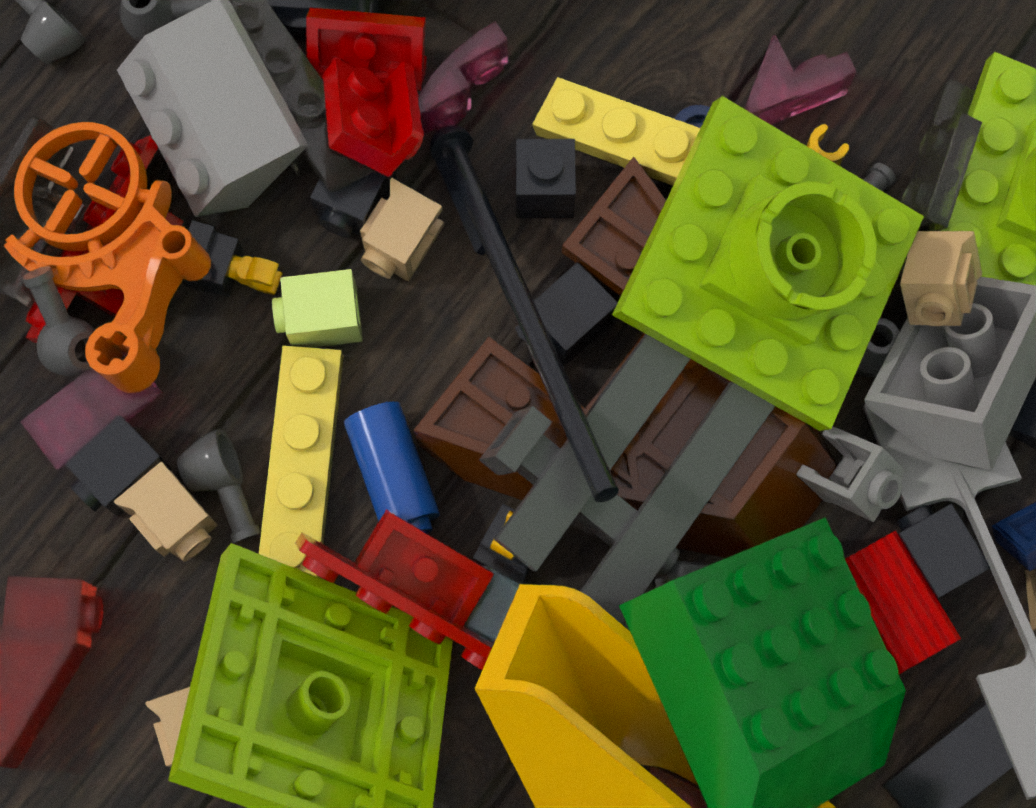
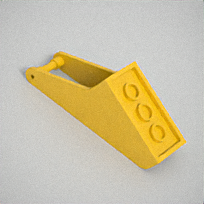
[475,584,836,808]

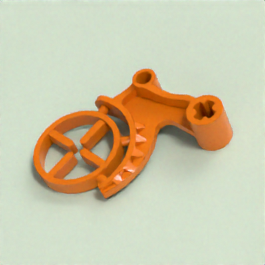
[3,122,211,393]

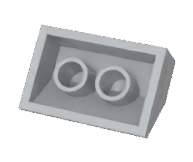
[117,0,309,217]
[864,277,1036,471]

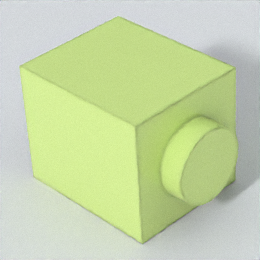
[272,269,363,348]

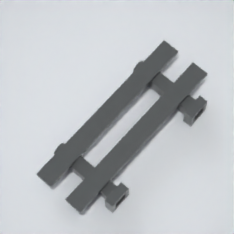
[479,197,775,624]

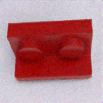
[306,7,427,91]
[323,58,424,177]

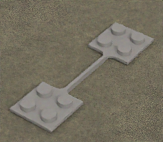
[863,404,1036,800]

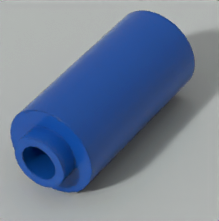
[344,401,440,533]

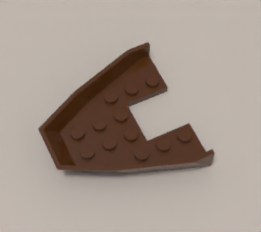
[414,156,837,558]

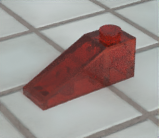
[0,577,103,769]

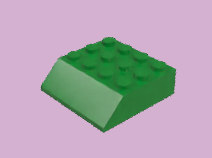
[619,518,906,808]

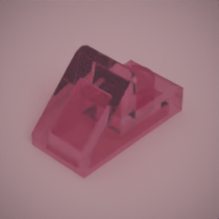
[745,35,857,125]

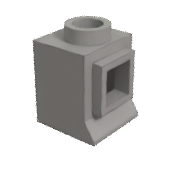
[796,426,906,522]

